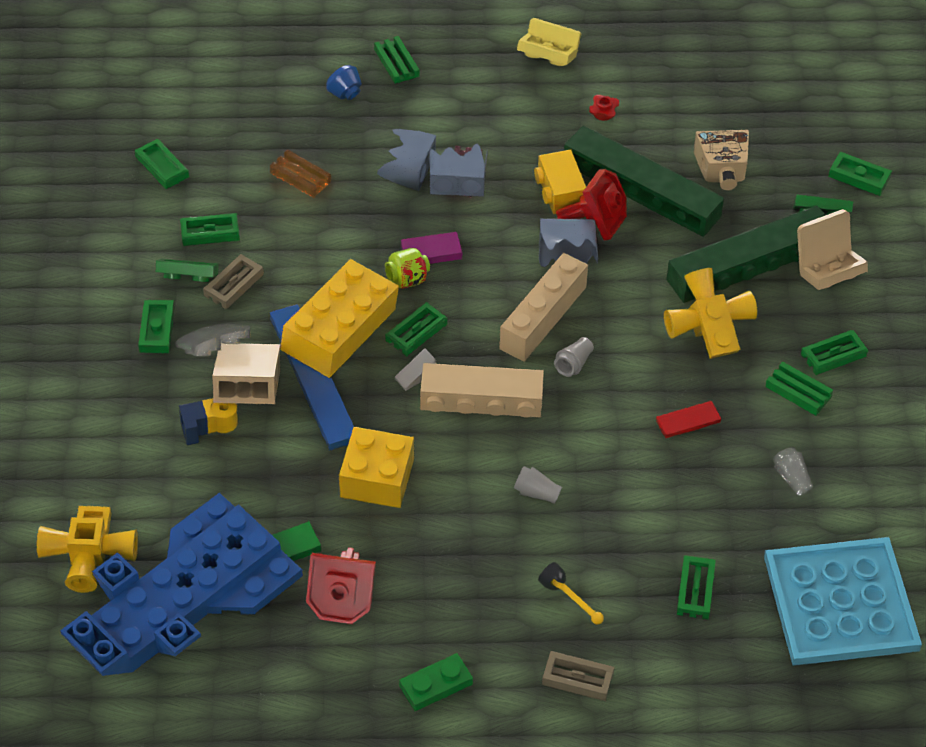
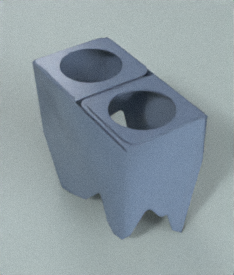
[377,129,436,191]
[430,144,488,196]
[539,219,598,267]

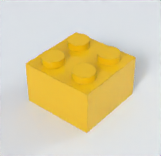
[339,427,414,508]

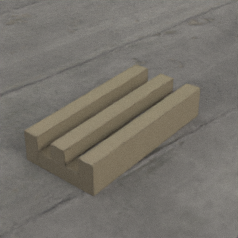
[203,254,264,310]
[542,651,614,701]

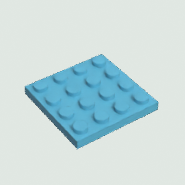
[764,537,922,666]

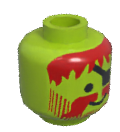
[385,248,430,289]

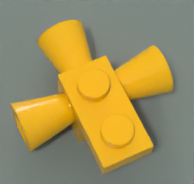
[664,268,757,359]
[37,506,138,593]

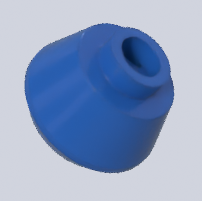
[326,65,362,100]

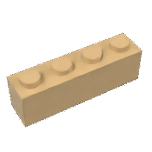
[499,252,588,362]
[420,363,544,418]

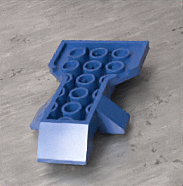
[60,493,303,676]

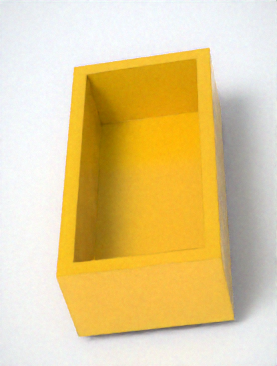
[281,259,399,378]

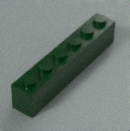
[564,125,724,237]
[666,206,825,303]

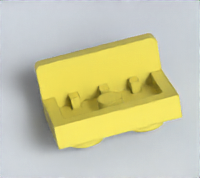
[517,18,581,66]

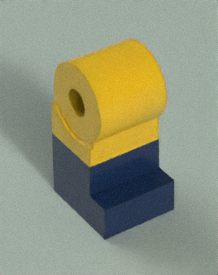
[179,398,238,446]

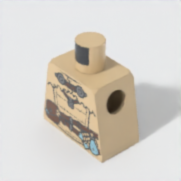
[694,130,749,190]

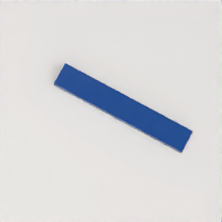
[270,304,354,451]

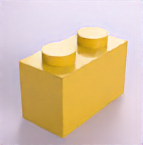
[534,150,586,214]

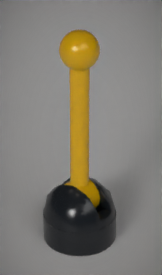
[538,562,604,625]

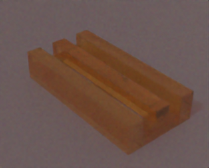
[270,149,331,198]

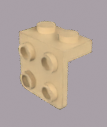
[797,209,868,290]

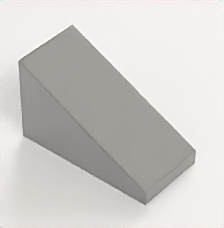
[395,348,436,391]

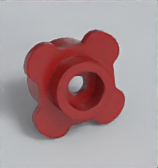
[589,95,619,121]

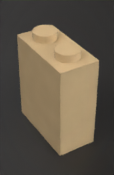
[212,343,280,404]

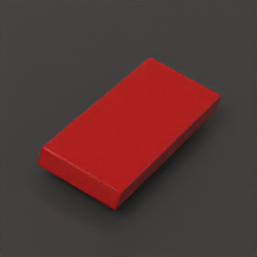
[656,401,721,438]

